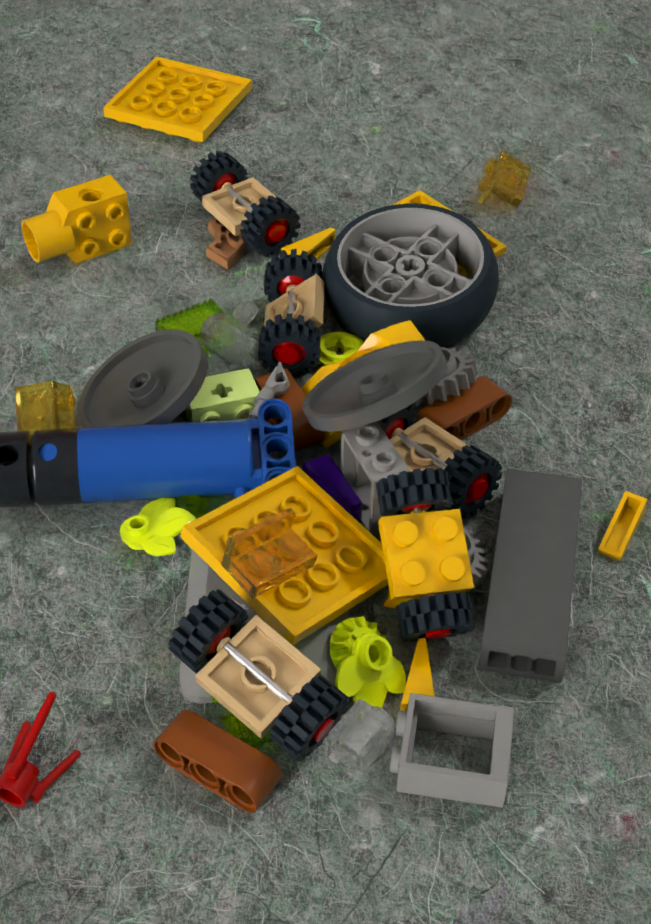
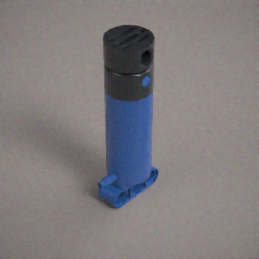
[0,398,296,508]

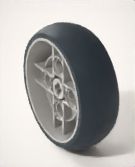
[322,204,499,348]

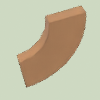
[206,218,247,270]

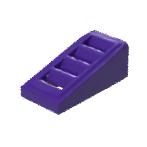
[302,455,362,524]

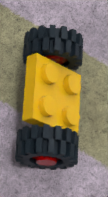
[376,468,475,642]

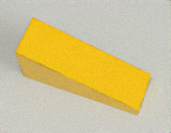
[281,228,336,260]
[598,491,648,561]
[400,638,435,710]

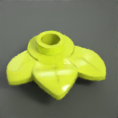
[119,497,196,556]
[335,633,406,720]

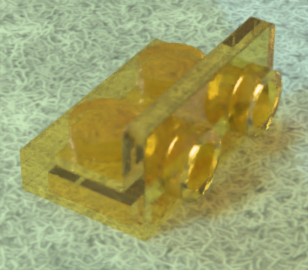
[477,150,531,208]
[15,381,75,436]
[221,508,318,598]

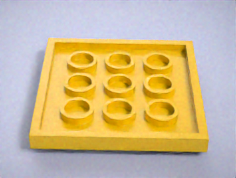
[103,56,252,142]
[180,466,388,645]

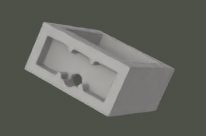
[341,421,410,542]
[390,693,515,808]

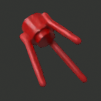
[0,692,81,807]

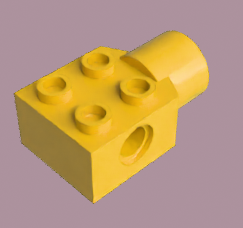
[21,175,132,263]

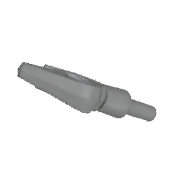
[249,362,290,419]

